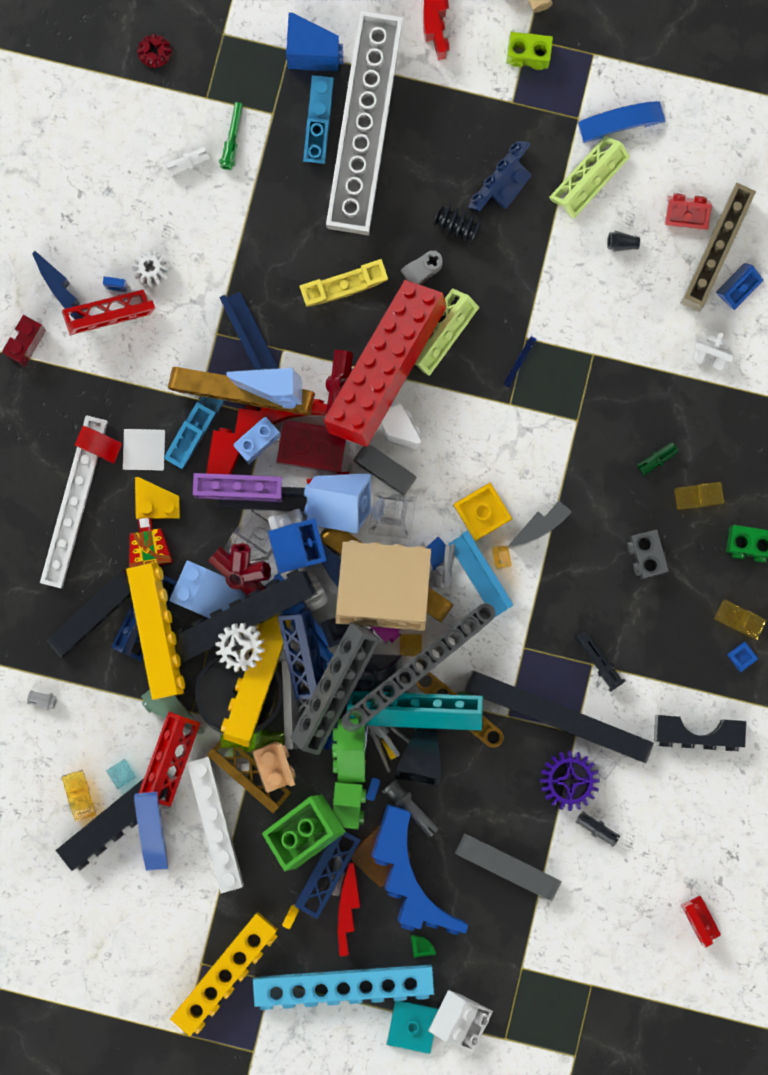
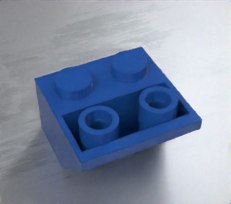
[267,518,327,574]

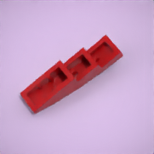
[338,861,360,956]

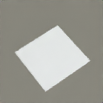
[123,429,165,470]

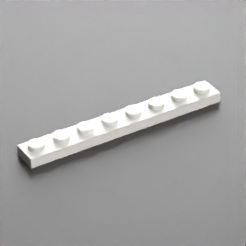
[40,415,108,589]

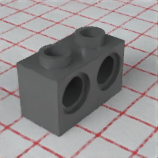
[627,529,669,580]

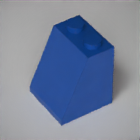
[286,12,344,72]

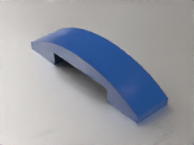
[578,101,665,143]

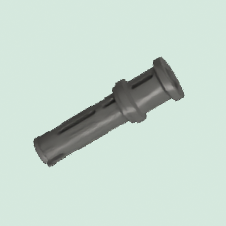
[382,778,439,838]

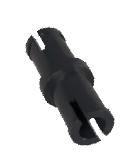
[575,811,620,847]

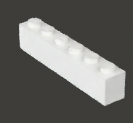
[187,757,244,893]

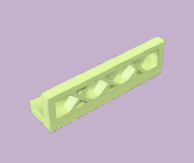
[549,136,630,219]
[414,288,480,376]

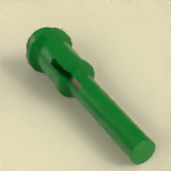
[219,102,243,170]

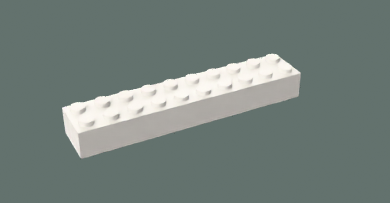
[326,11,403,235]

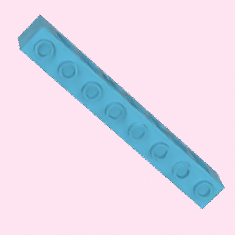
[253,965,434,1010]

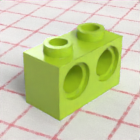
[506,31,553,70]

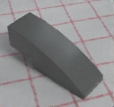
[508,501,572,549]

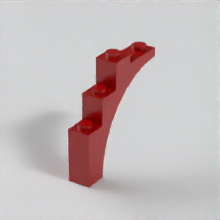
[206,399,327,475]

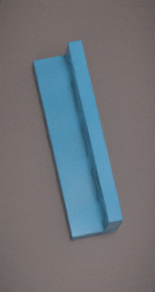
[448,530,514,617]

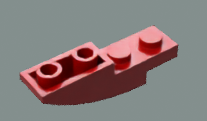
[423,0,450,60]

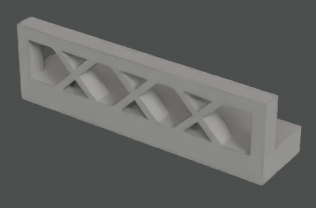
[282,660,310,749]

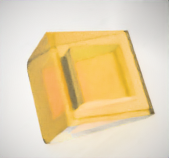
[491,546,512,570]
[400,634,422,657]

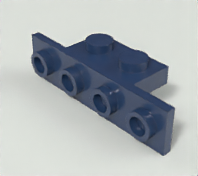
[467,141,532,212]

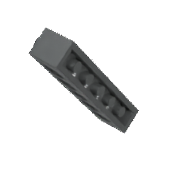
[290,622,380,755]

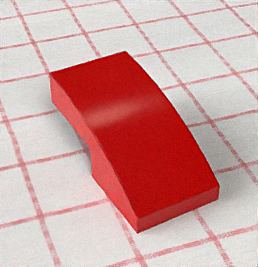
[75,425,122,463]

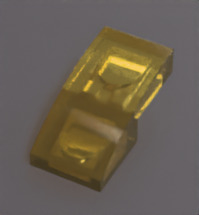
[674,482,724,510]
[714,600,766,640]
[62,770,96,821]

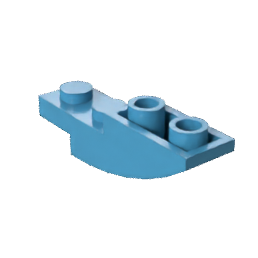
[303,75,334,164]

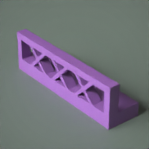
[193,473,282,502]

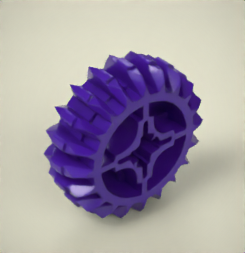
[540,751,600,811]

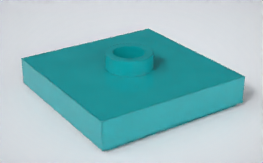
[386,1001,439,1054]

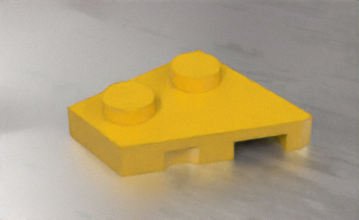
[135,477,180,520]

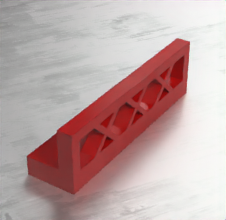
[62,289,155,336]
[139,711,201,807]

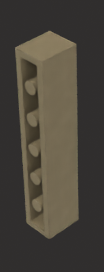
[680,183,756,312]

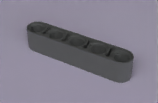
[455,833,562,902]

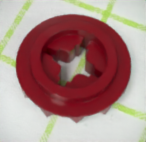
[137,34,171,68]

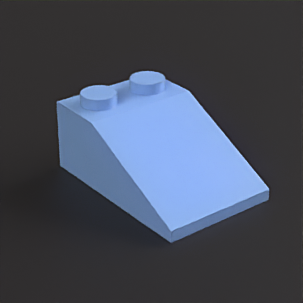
[227,368,302,408]
[169,560,246,618]

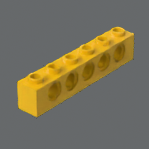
[170,912,278,1036]

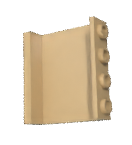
[336,540,431,631]

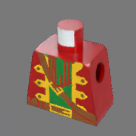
[129,518,173,568]

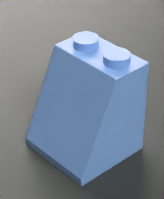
[304,473,371,533]

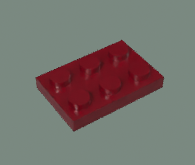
[276,420,346,473]

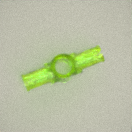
[220,730,285,752]

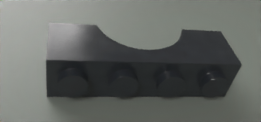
[654,715,746,752]

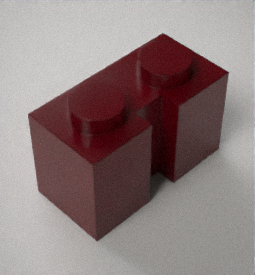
[2,315,46,367]

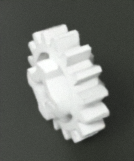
[215,623,265,672]

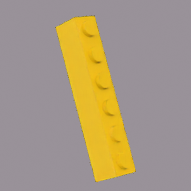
[126,563,185,700]
[221,616,291,747]

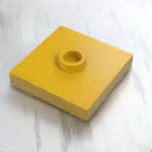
[453,482,513,542]

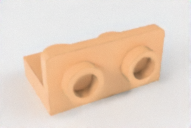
[252,741,296,793]

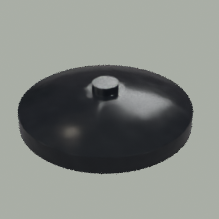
[195,651,283,735]

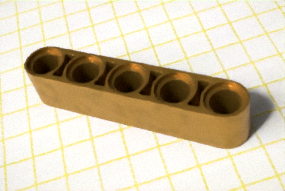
[416,672,504,747]

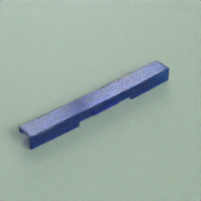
[503,335,537,387]

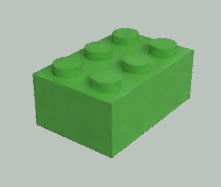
[262,794,345,871]

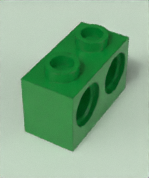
[726,525,768,562]

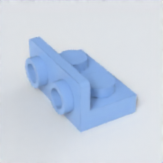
[233,417,281,465]

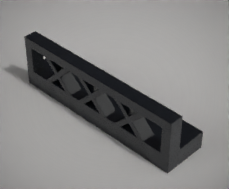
[219,487,307,512]

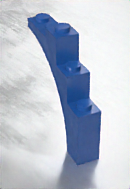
[371,804,468,935]

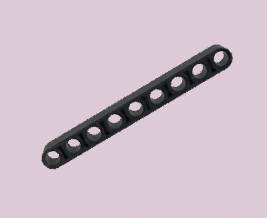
[464,670,654,763]

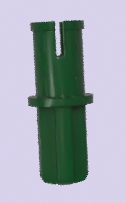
[637,443,679,476]

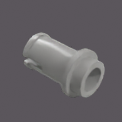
[27,690,57,710]

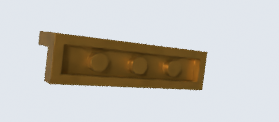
[207,738,292,813]

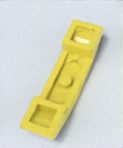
[300,259,388,307]

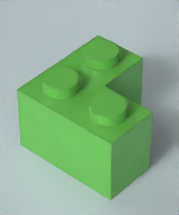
[333,719,365,782]
[333,781,366,829]

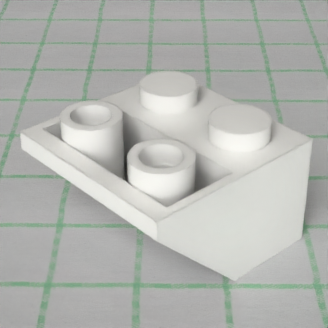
[379,403,423,450]
[429,990,493,1052]

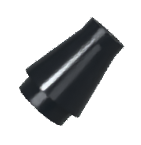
[607,230,640,252]

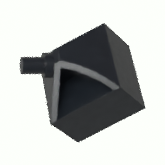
[357,654,403,692]

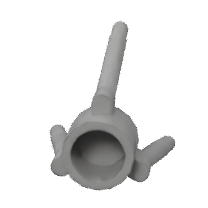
[421,542,455,588]
[368,726,411,772]

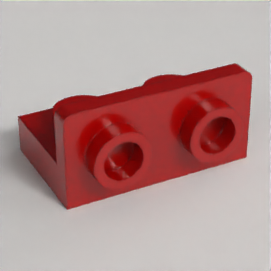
[665,193,712,230]
[681,896,721,948]

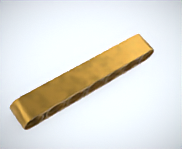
[167,367,315,415]
[320,528,454,623]

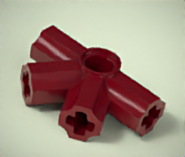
[325,350,353,415]
[208,543,271,596]

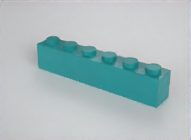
[347,691,483,730]

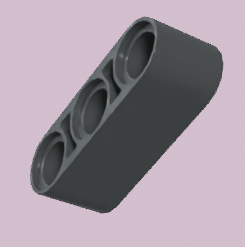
[353,444,417,496]

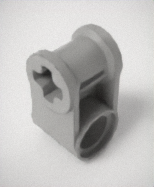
[401,251,442,285]

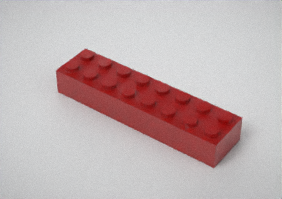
[324,280,447,447]

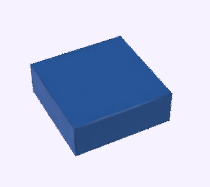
[102,276,128,292]
[727,642,758,672]
[366,777,380,801]

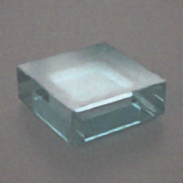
[106,759,137,789]

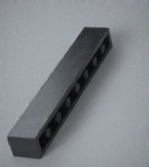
[174,569,318,665]

